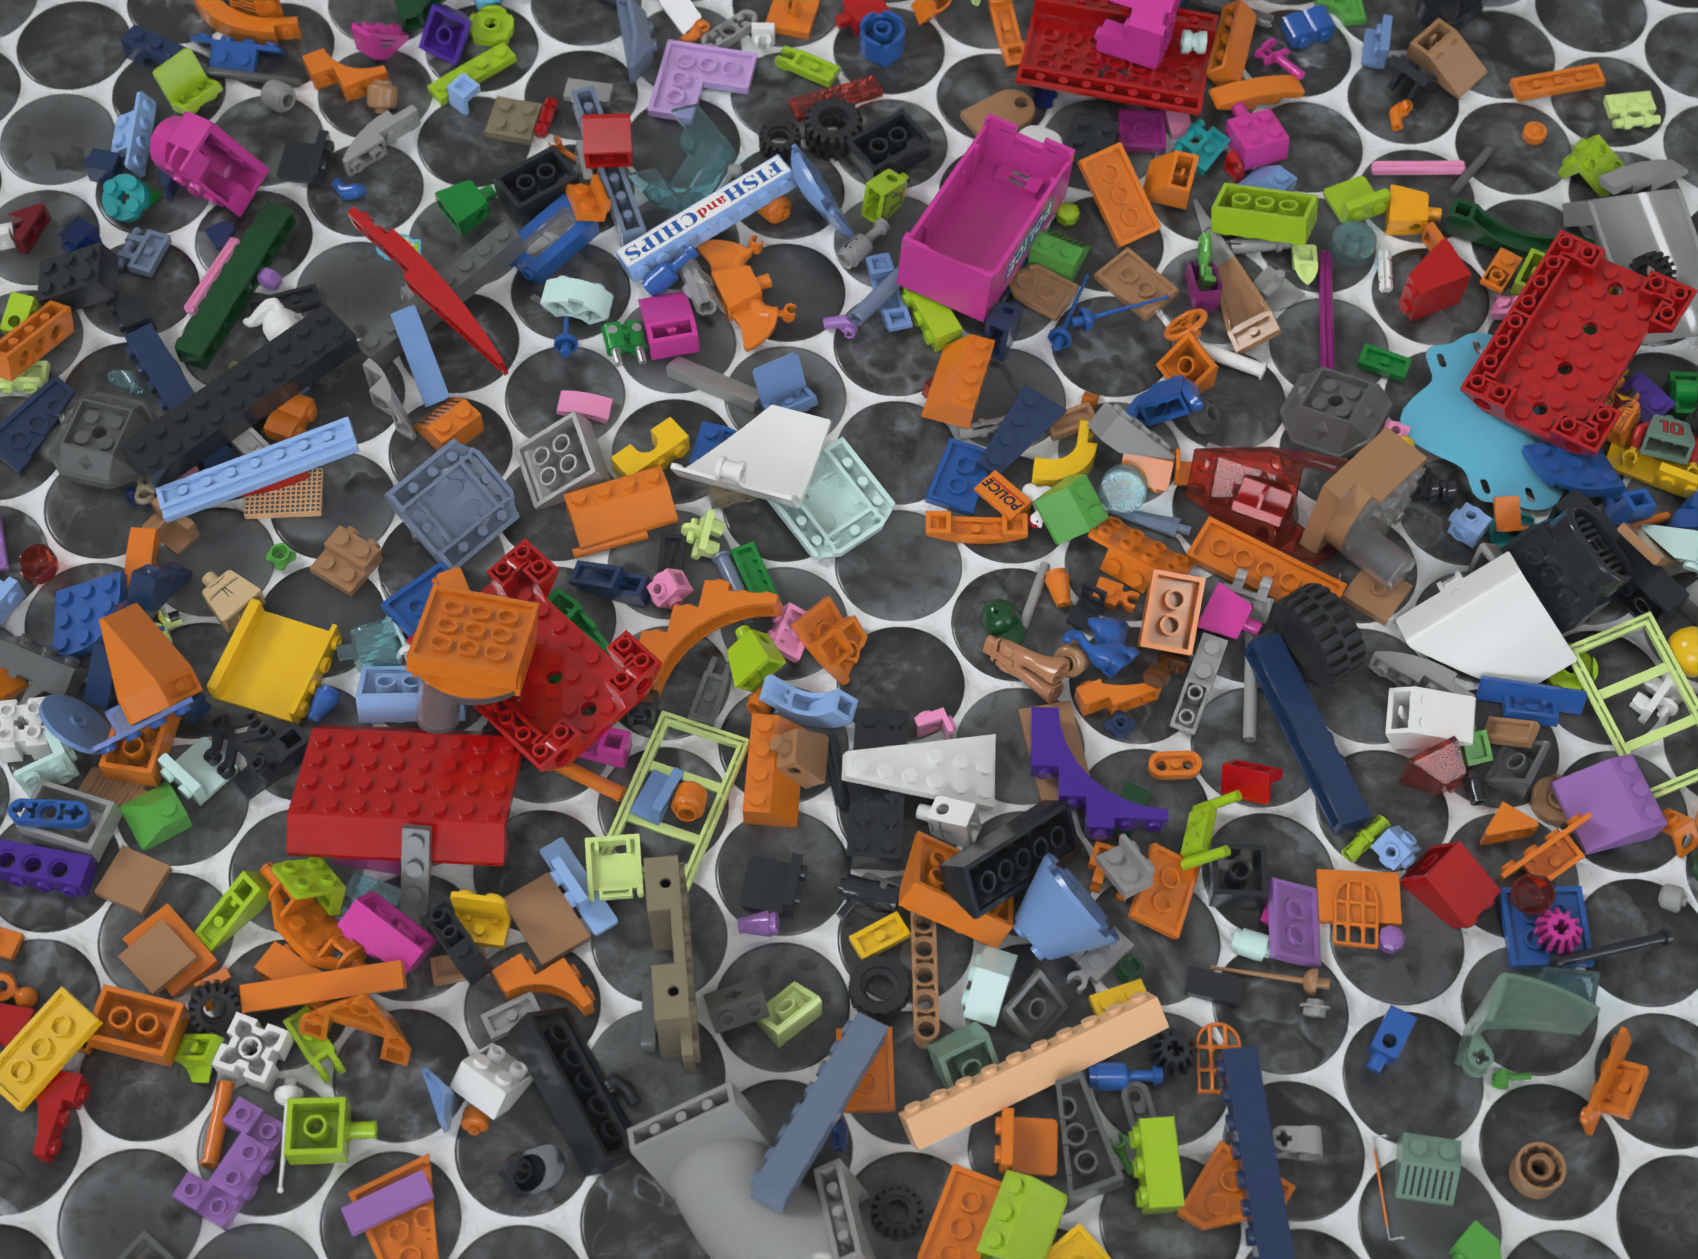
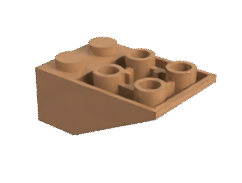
[1406,18,1488,99]

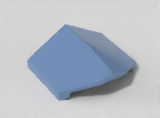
[421,1068,457,1133]

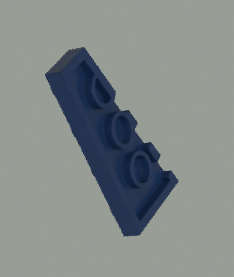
[0,375,75,475]
[976,385,1067,474]

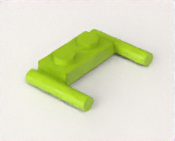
[1180,790,1242,870]

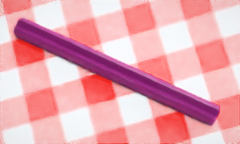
[1318,251,1335,370]

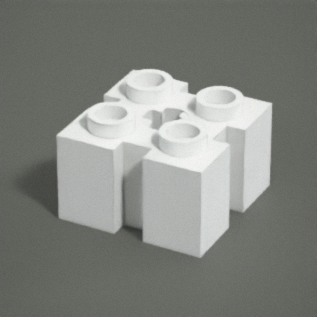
[0,696,53,763]
[212,1012,294,1092]

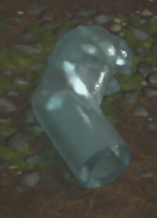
[108,370,144,396]

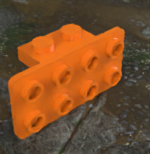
[1088,516,1194,594]

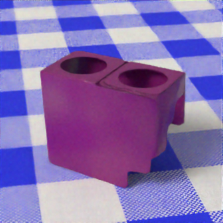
[1184,261,1223,312]

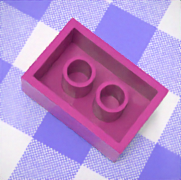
[337,890,438,976]

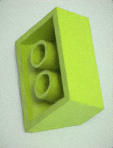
[976,1170,1069,1259]

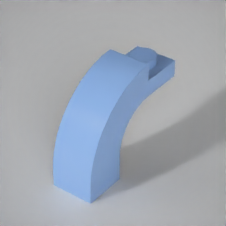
[759,674,858,728]

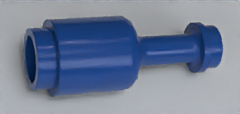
[641,244,700,297]
[1087,1062,1163,1091]

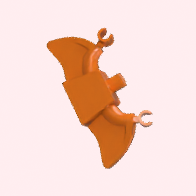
[696,235,797,352]

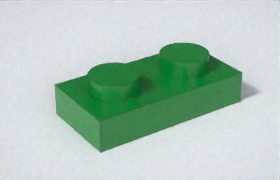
[1356,343,1412,383]

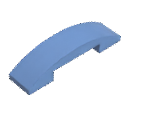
[865,252,913,332]

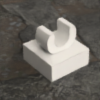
[751,22,775,49]

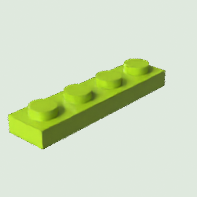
[427,42,517,106]

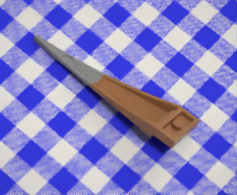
[1193,199,1283,355]

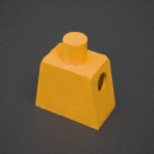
[1385,184,1442,235]

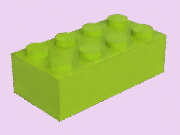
[1211,183,1318,245]

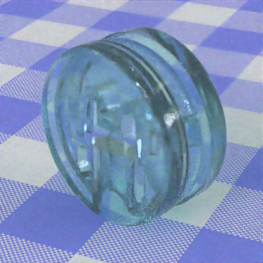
[1330,220,1377,267]
[1100,464,1148,514]

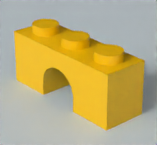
[611,417,690,478]

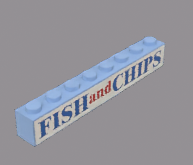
[615,154,797,284]

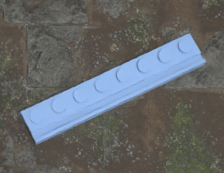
[155,417,360,523]

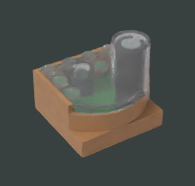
[1299,427,1427,592]

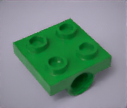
[1667,371,1698,419]

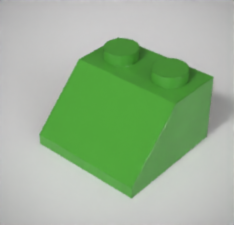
[1033,474,1109,545]

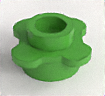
[265,543,297,571]

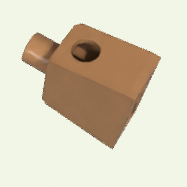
[770,728,829,789]

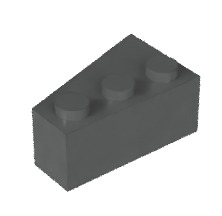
[0,633,89,697]

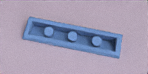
[390,304,450,408]

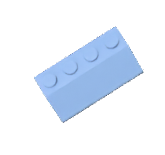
[355,666,468,724]

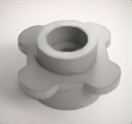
[1300,998,1330,1018]

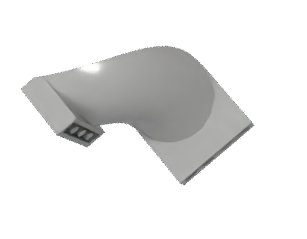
[627,1081,876,1259]

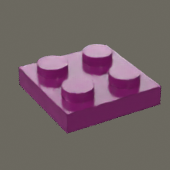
[1118,109,1166,154]

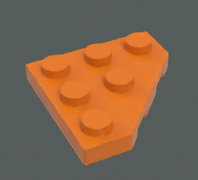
[1177,1141,1296,1231]

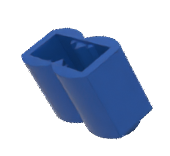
[1281,5,1336,49]

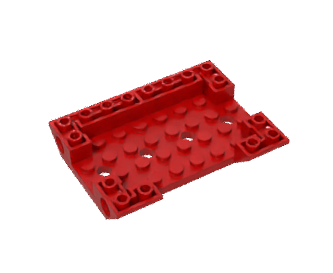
[1460,230,1698,455]
[406,538,662,772]

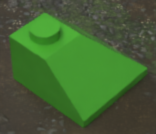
[119,781,193,852]

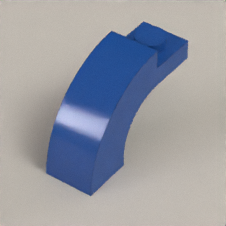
[1599,486,1657,525]

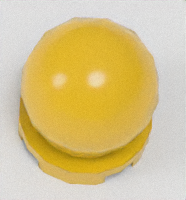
[1667,626,1698,678]

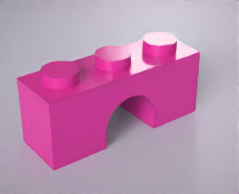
[577,727,632,769]

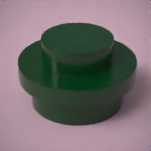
[1116,955,1144,983]

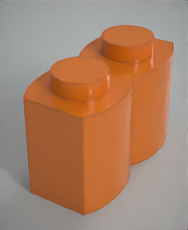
[263,394,318,442]

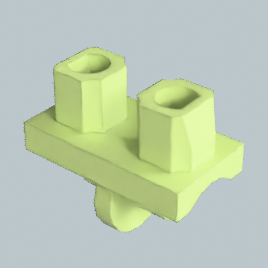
[681,509,725,561]

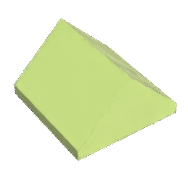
[756,981,822,1048]

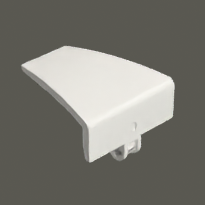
[670,405,831,508]
[1396,552,1577,684]

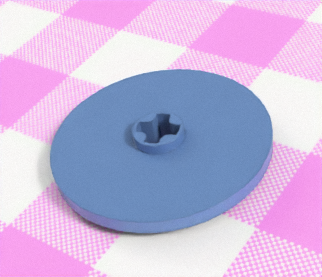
[39,694,111,754]

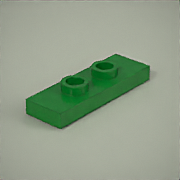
[730,541,783,606]

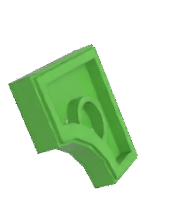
[1314,0,1367,26]

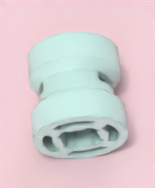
[1181,30,1207,54]

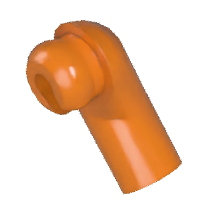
[1389,99,1413,131]

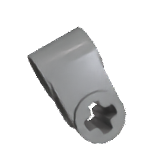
[1272,1125,1323,1161]

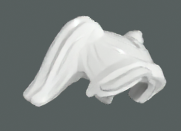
[243,298,302,342]

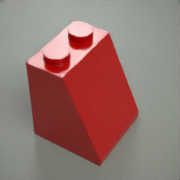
[1398,238,1471,321]
[1399,841,1501,929]

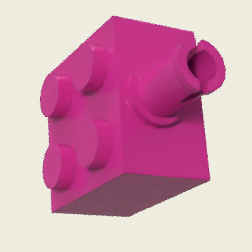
[1225,102,1290,171]

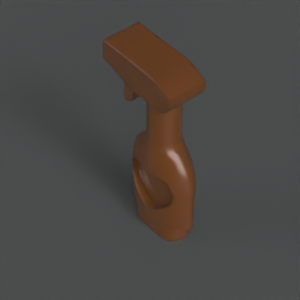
[1143,651,1189,689]

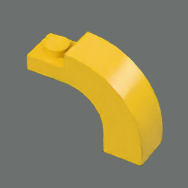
[1031,420,1098,487]

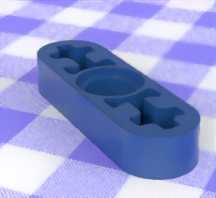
[8,798,91,829]

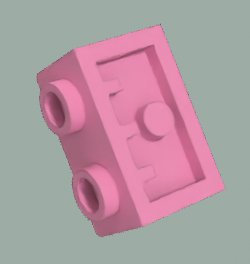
[767,602,806,663]

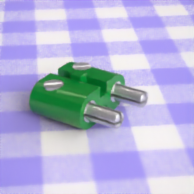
[601,320,649,367]

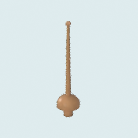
[1210,965,1330,997]

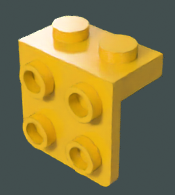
[450,889,512,950]

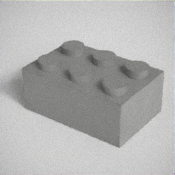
[15,779,122,863]

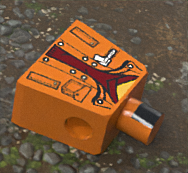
[1604,388,1641,448]

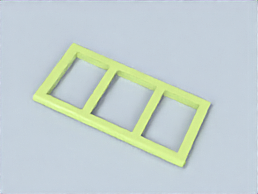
[1569,611,1698,799]
[600,710,750,892]

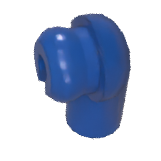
[331,178,366,200]

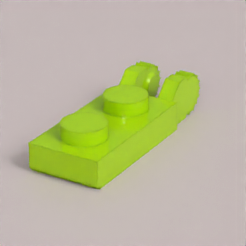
[774,46,840,88]
[283,1006,346,1085]

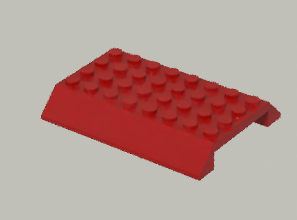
[1015,0,1218,116]
[286,724,526,866]

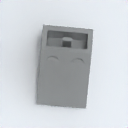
[1087,401,1175,460]

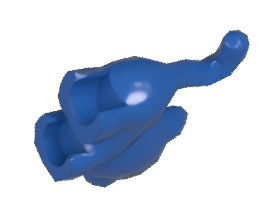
[1062,617,1140,680]

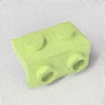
[0,361,50,394]

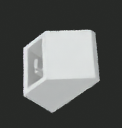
[450,1043,534,1120]

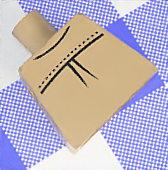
[202,570,266,633]

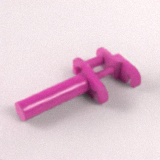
[1254,38,1305,80]

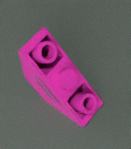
[351,21,409,60]

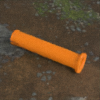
[548,762,627,803]
[198,1080,235,1170]

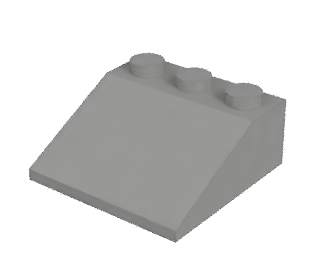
[514,411,611,510]

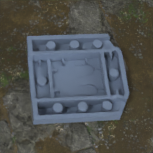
[384,439,520,569]

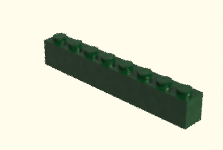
[174,200,297,371]

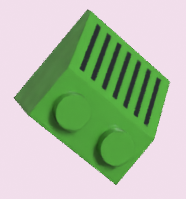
[1028,228,1091,281]

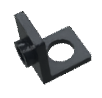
[1066,581,1108,633]

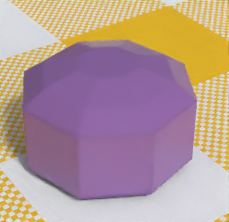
[257,268,283,291]
[1378,925,1405,954]

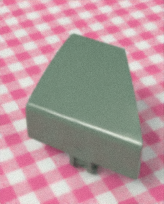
[1454,972,1600,1078]

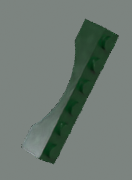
[1443,197,1595,258]

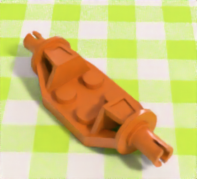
[259,861,368,970]

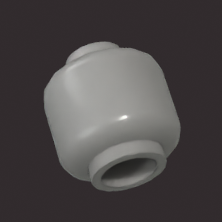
[261,79,296,113]

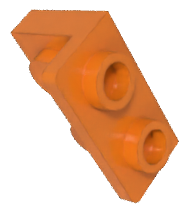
[565,174,611,222]

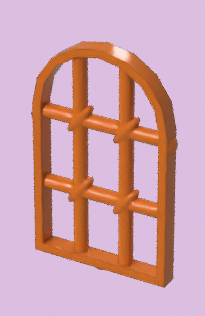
[1333,879,1379,949]
[1195,1022,1242,1095]

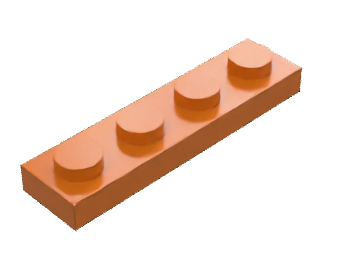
[1509,63,1606,102]

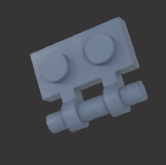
[117,227,172,278]

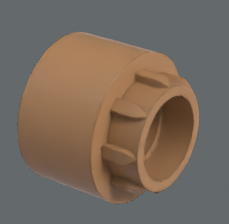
[1509,1142,1566,1199]

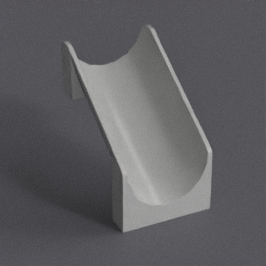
[1562,188,1698,344]

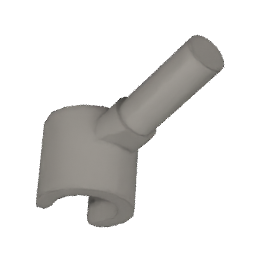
[719,164,743,189]

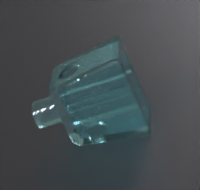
[337,617,400,673]

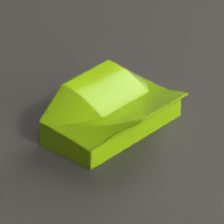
[174,1034,225,1083]

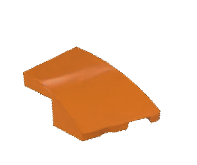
[790,596,868,685]

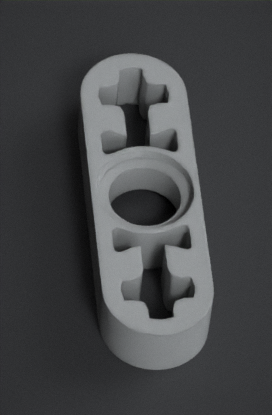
[701,10,758,48]

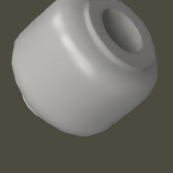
[1658,884,1688,913]

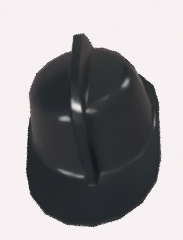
[499,1144,565,1198]

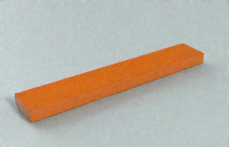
[239,960,407,1014]

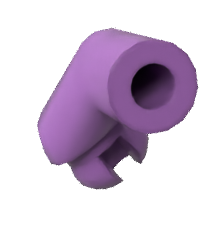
[823,315,858,339]

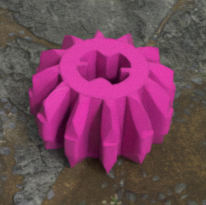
[1533,907,1583,955]

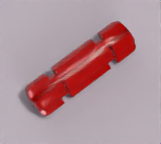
[534,97,558,139]

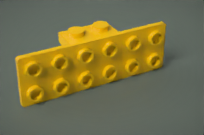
[1606,440,1698,499]

